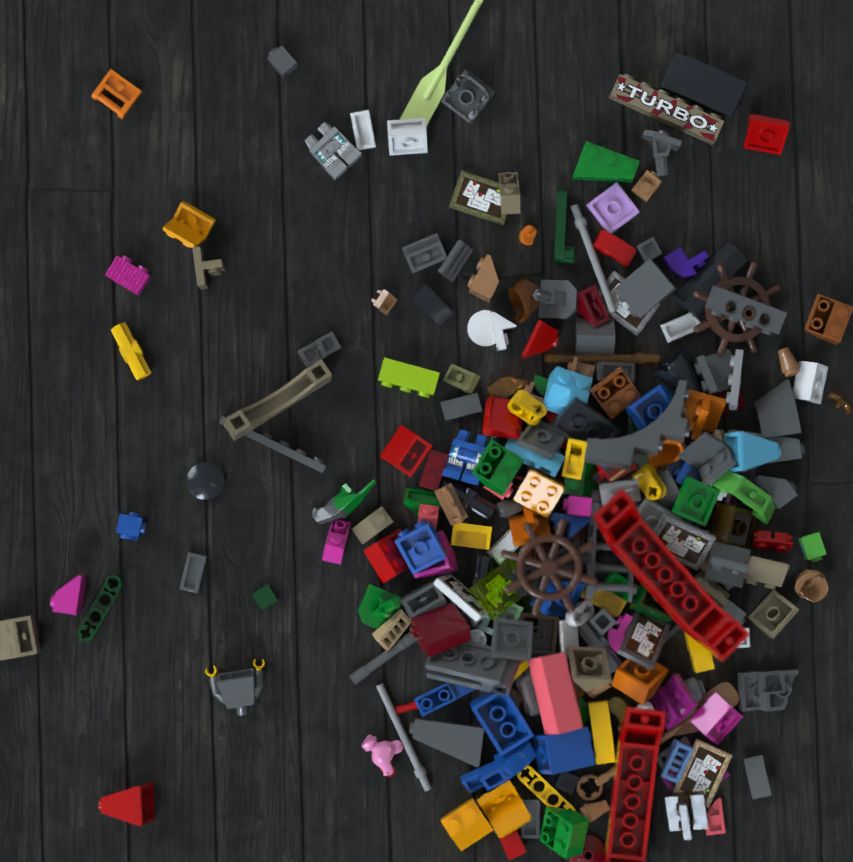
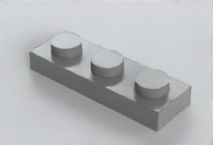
[726,349,743,411]

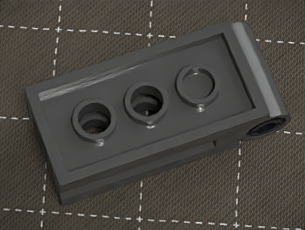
[425,641,521,695]

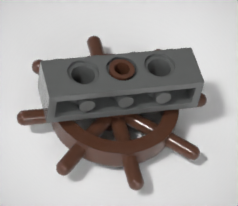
[693,262,787,356]

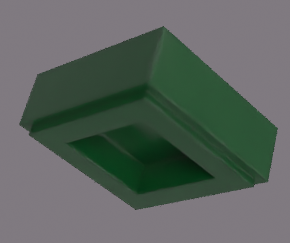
[252,584,278,610]

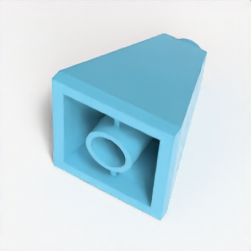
[724,432,781,472]

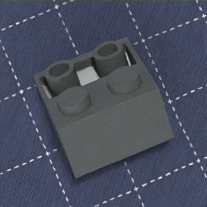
[399,580,447,620]

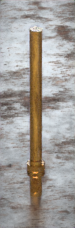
[544,353,660,364]

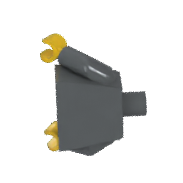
[205,659,265,716]

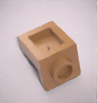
[631,170,662,202]
[567,356,595,378]

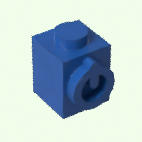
[116,511,147,541]

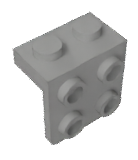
[598,472,641,506]

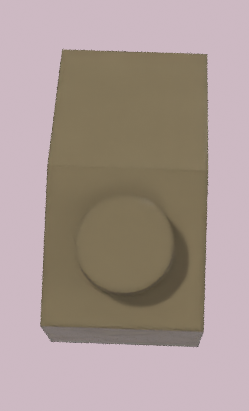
[352,507,393,545]

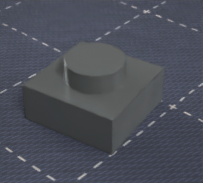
[636,237,662,262]

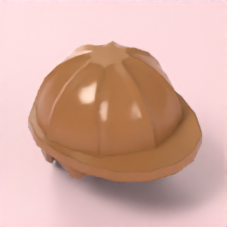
[795,569,829,602]

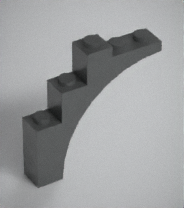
[584,380,691,471]

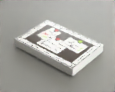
[434,573,491,621]

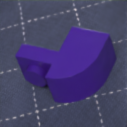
[662,247,709,278]

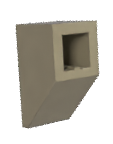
[498,172,520,215]

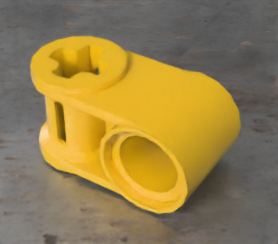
[507,390,547,426]
[632,463,667,500]

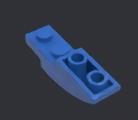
[414,682,476,717]
[460,740,537,794]

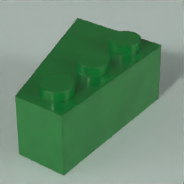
[571,141,640,182]

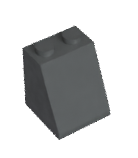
[615,259,678,318]

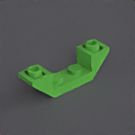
[711,471,776,524]

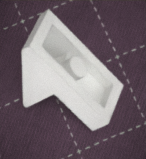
[489,312,517,351]

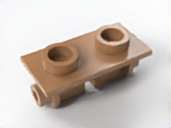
[434,483,468,526]

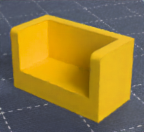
[451,523,492,550]

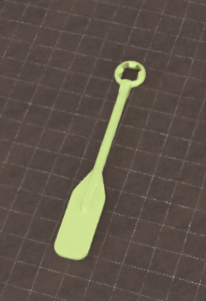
[400,0,484,126]

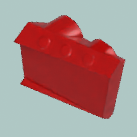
[482,395,523,439]

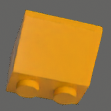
[440,797,494,851]

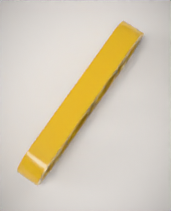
[517,765,575,811]

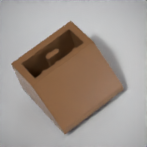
[468,254,499,303]

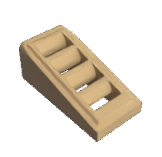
[372,609,411,651]

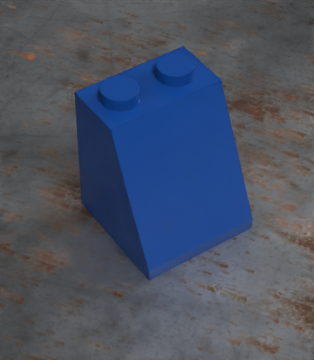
[532,726,596,775]

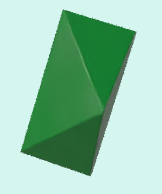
[404,487,442,517]

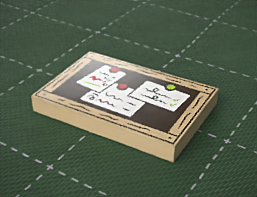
[672,739,732,808]

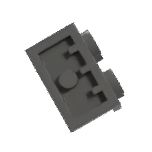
[678,432,737,486]

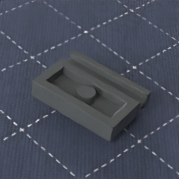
[402,233,447,274]

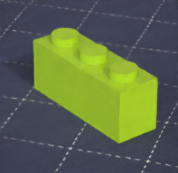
[378,358,440,398]

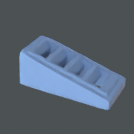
[660,739,694,784]

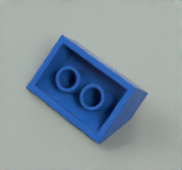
[469,691,534,756]

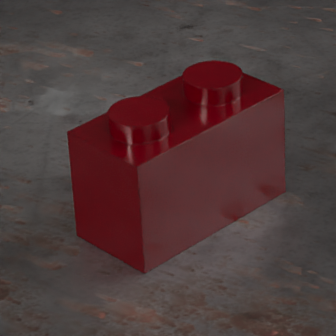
[419,449,449,491]

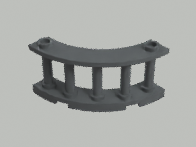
[585,490,641,602]

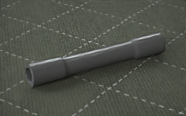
[349,632,417,685]

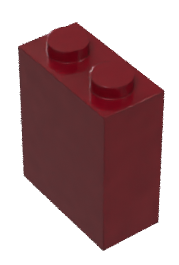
[410,602,471,657]

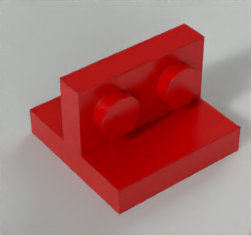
[743,114,790,155]

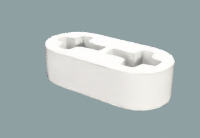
[565,600,594,627]

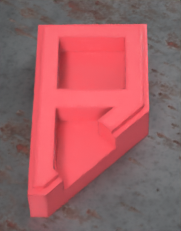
[705,797,726,835]

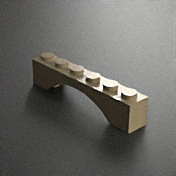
[224,359,332,441]

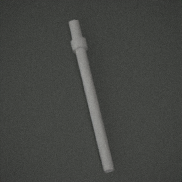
[571,204,617,313]
[376,683,432,791]

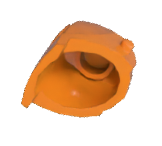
[648,439,685,471]

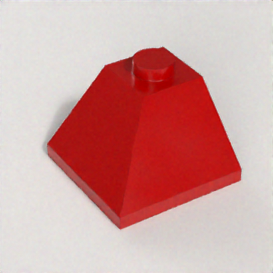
[520,320,560,359]

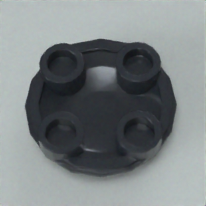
[186,462,225,500]

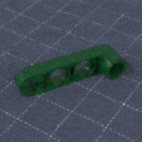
[554,189,574,264]
[77,574,124,642]

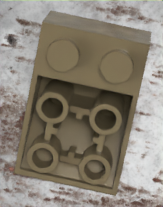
[0,615,41,661]

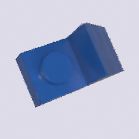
[549,513,591,539]

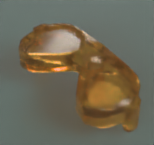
[828,393,852,415]

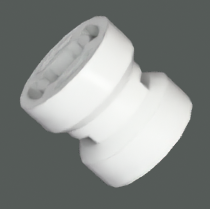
[470,629,486,644]

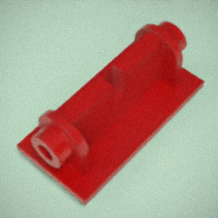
[752,530,793,553]

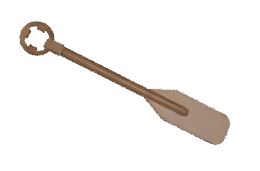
[576,682,739,801]

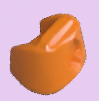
[519,225,537,245]

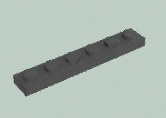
[219,415,327,474]

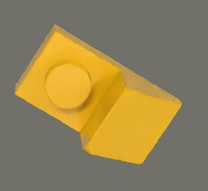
[562,438,587,480]

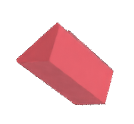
[528,652,583,735]

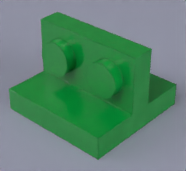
[672,476,720,527]

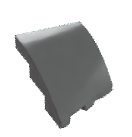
[753,379,801,439]
[737,669,799,712]

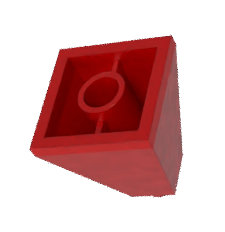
[98,782,155,826]

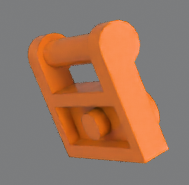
[91,69,142,119]

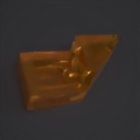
[487,376,529,399]

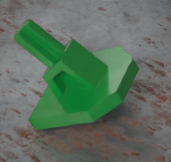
[358,584,402,629]

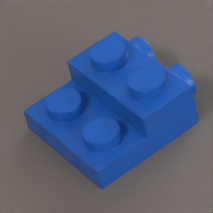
[395,520,447,574]

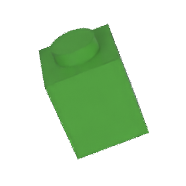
[798,532,827,562]

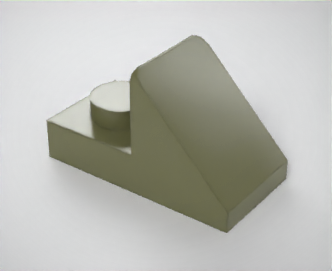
[443,363,480,394]

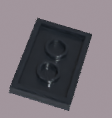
[551,396,621,441]

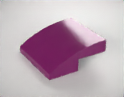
[649,674,698,730]

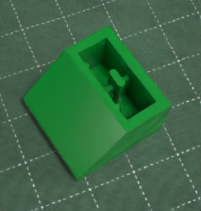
[471,440,525,496]
[539,806,589,859]

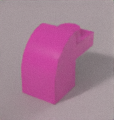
[607,613,633,652]

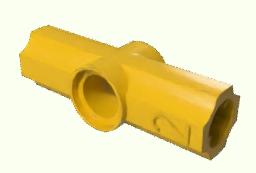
[110,322,152,381]

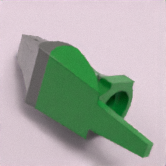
[312,479,377,524]

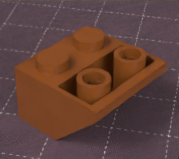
[804,294,853,345]
[590,367,641,419]

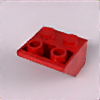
[379,425,433,478]
[363,528,409,583]

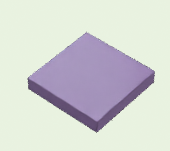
[586,182,640,234]

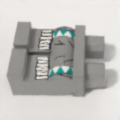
[305,122,362,180]

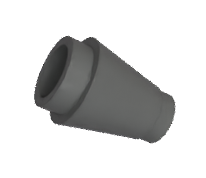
[496,499,523,518]

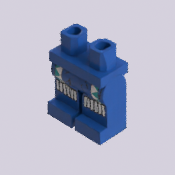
[442,430,488,486]

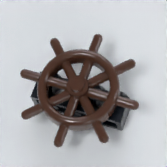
[501,519,598,616]

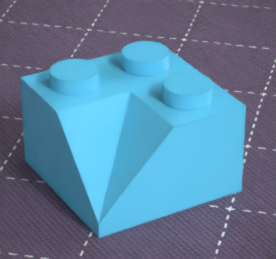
[543,366,593,414]

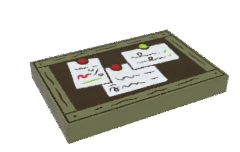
[449,171,507,225]

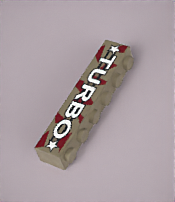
[609,74,724,145]

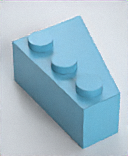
[505,431,565,478]

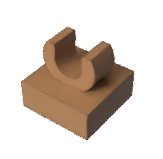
[371,289,397,315]

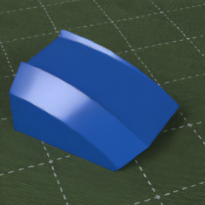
[625,384,674,431]

